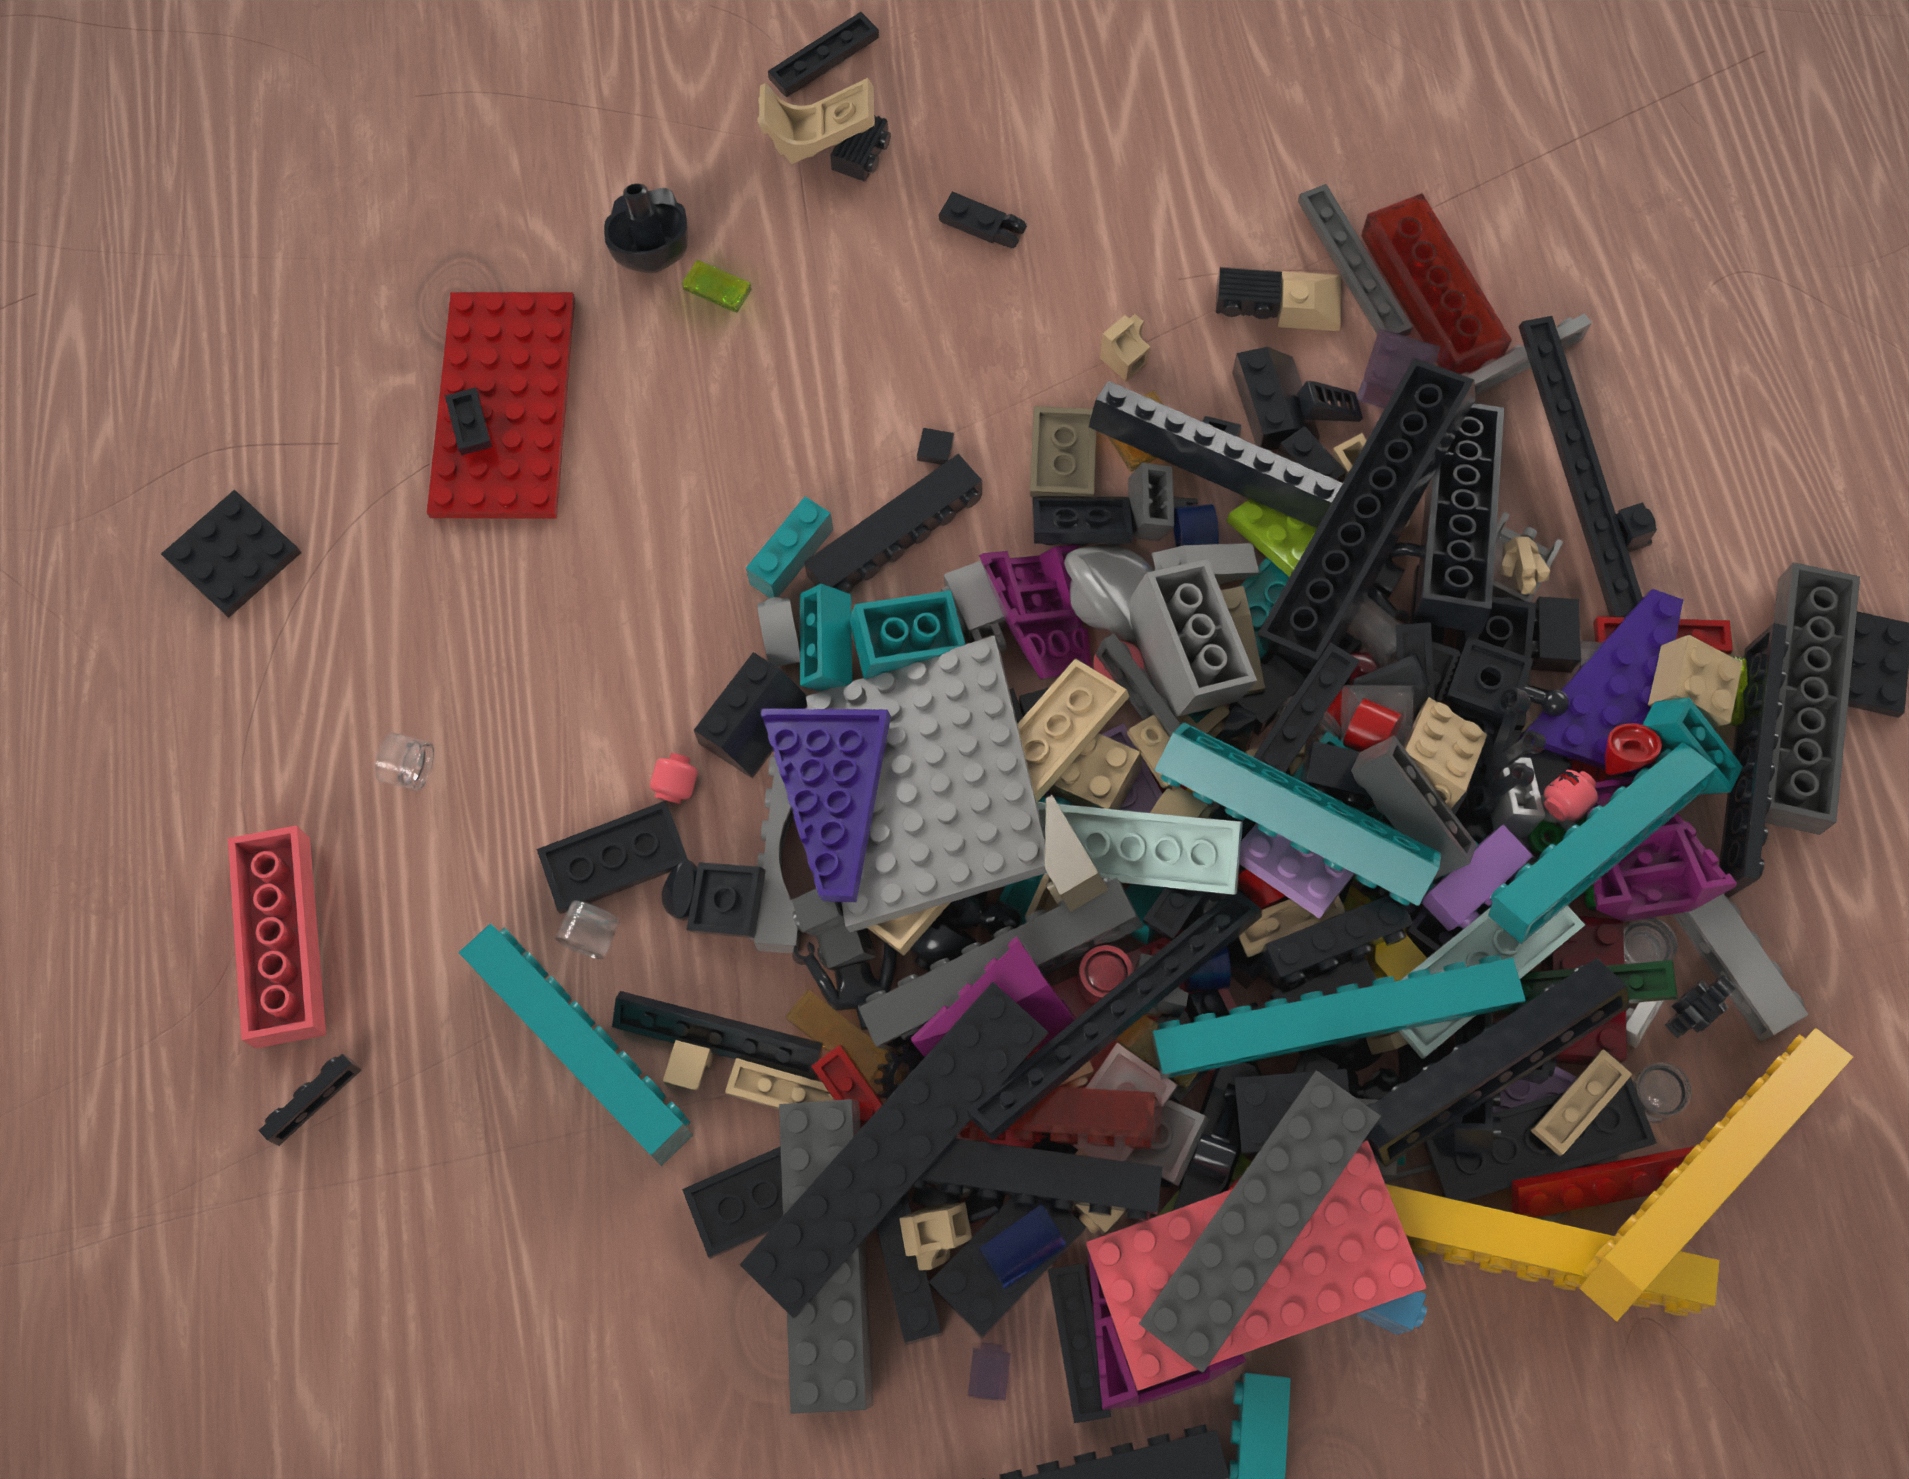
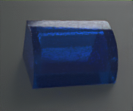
[979,1204,1066,1290]

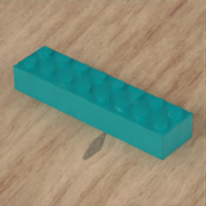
[1154,722,1441,906]
[458,923,693,1166]

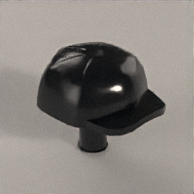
[604,183,688,273]

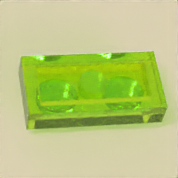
[682,260,752,313]

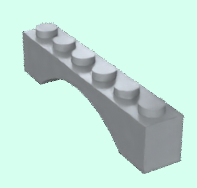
[749,756,801,954]

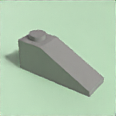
[1152,543,1259,585]

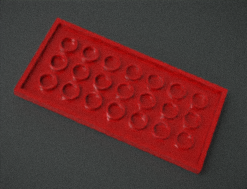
[427,292,575,519]

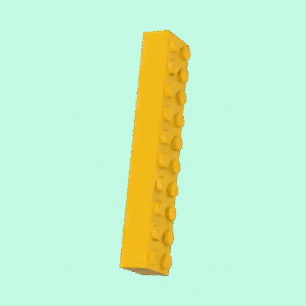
[1579,1028,1853,1321]
[1386,1184,1720,1316]

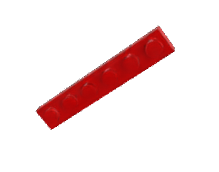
[1512,1146,1695,1218]

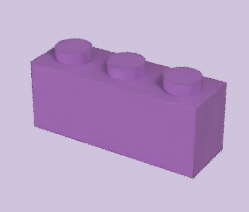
[1421,825,1533,931]

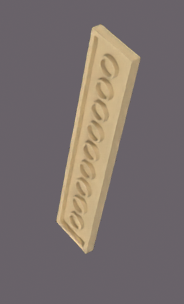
[867,659,1129,956]

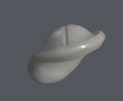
[1064,545,1154,643]

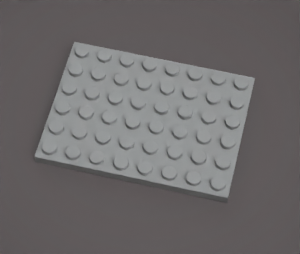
[806,636,1047,933]

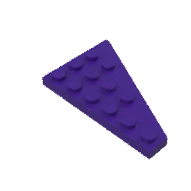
[1520,589,1683,777]
[761,709,891,902]

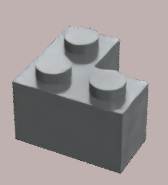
[792,889,877,971]

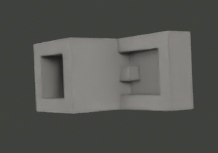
[757,597,800,666]

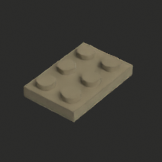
[1030,406,1096,497]

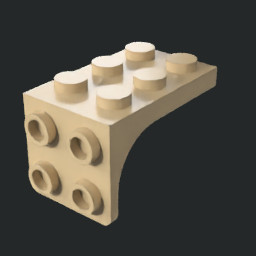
[757,78,875,164]
[1372,697,1487,809]

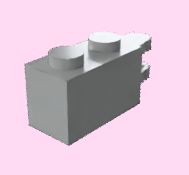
[941,561,1007,652]

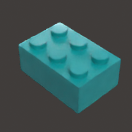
[849,590,966,680]

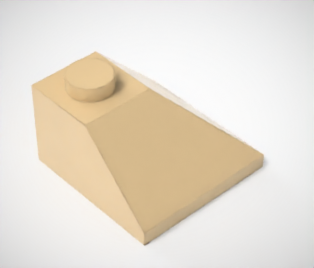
[1278,271,1341,331]

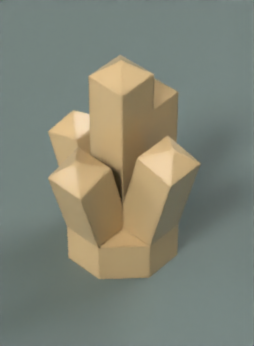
[1500,537,1551,594]

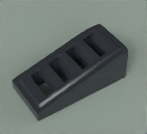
[1297,381,1363,422]

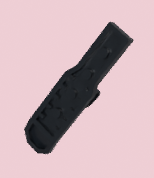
[1172,1061,1262,1211]

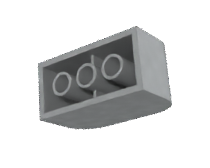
[1130,559,1257,717]

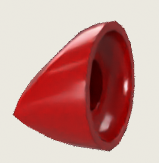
[1605,723,1662,775]

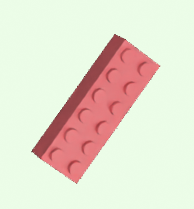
[228,826,326,1049]

